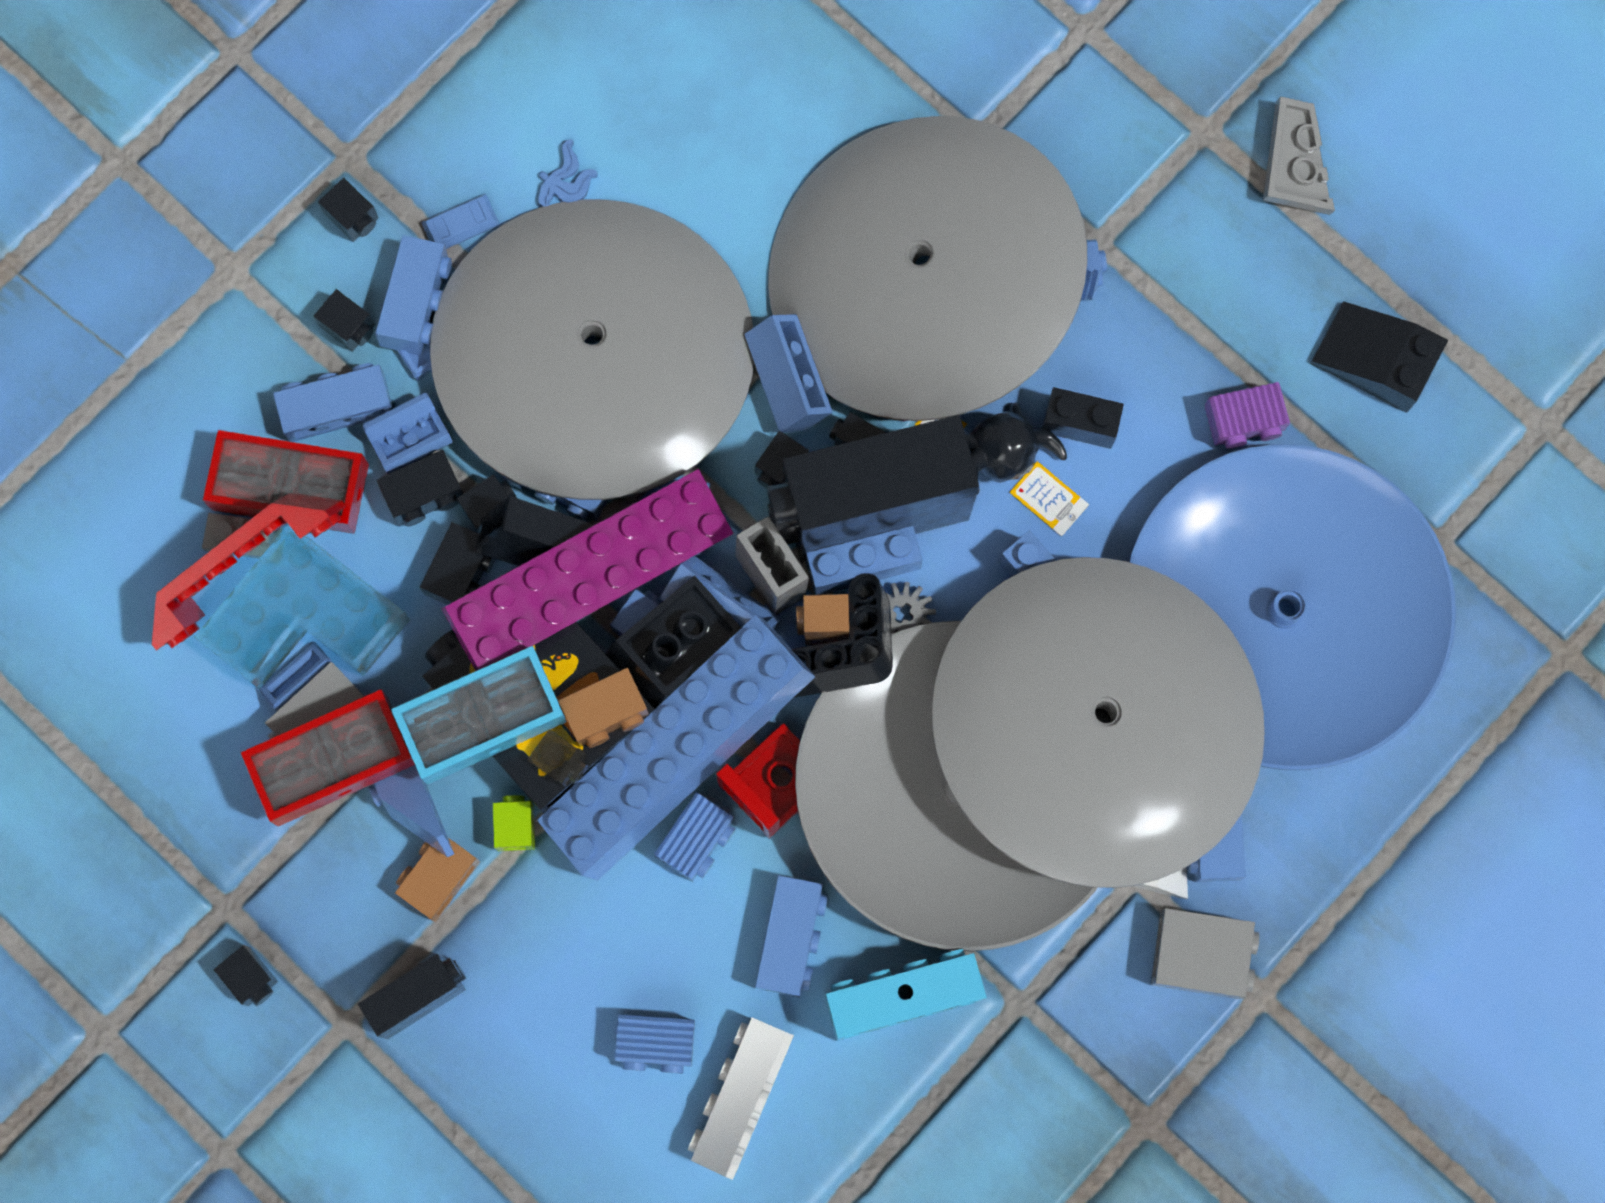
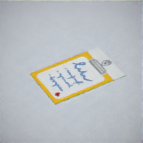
[1009,461,1089,537]

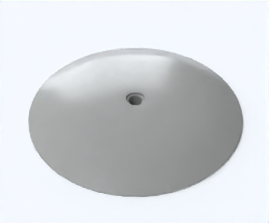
[768,116,1087,421]
[430,199,754,500]
[932,557,1265,888]
[795,621,1098,951]

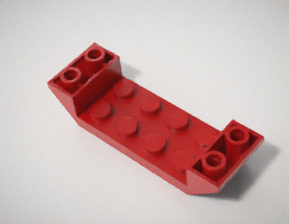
[151,493,346,651]

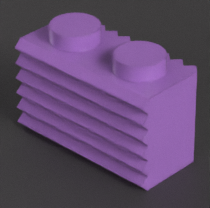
[1204,382,1290,449]

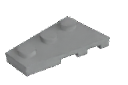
[1263,97,1335,215]

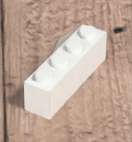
[688,1018,794,1180]

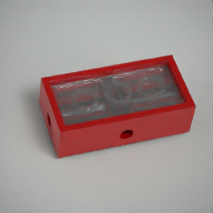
[203,430,369,534]
[240,690,415,827]

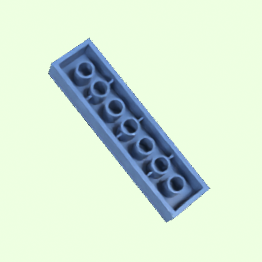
[537,615,815,881]

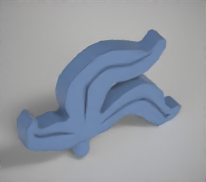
[538,139,597,207]

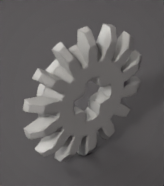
[886,582,936,634]

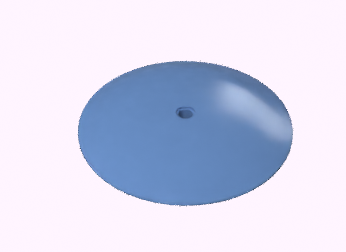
[1129,444,1456,770]

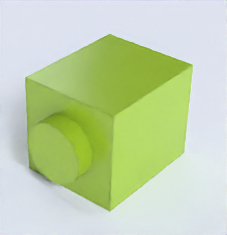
[493,795,535,852]

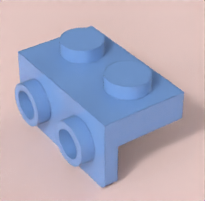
[362,393,453,474]

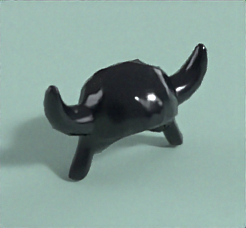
[964,403,1067,495]

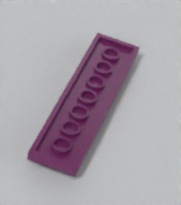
[441,469,734,671]

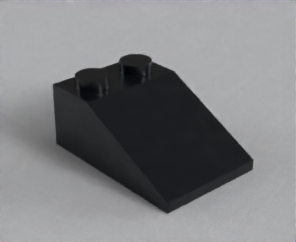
[1311,301,1448,413]
[605,576,741,709]

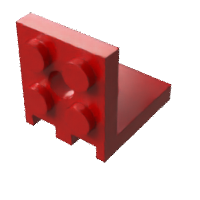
[716,723,800,839]

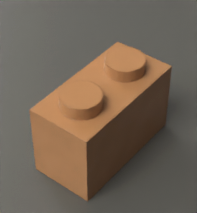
[796,594,849,646]
[558,668,649,748]
[395,838,480,922]

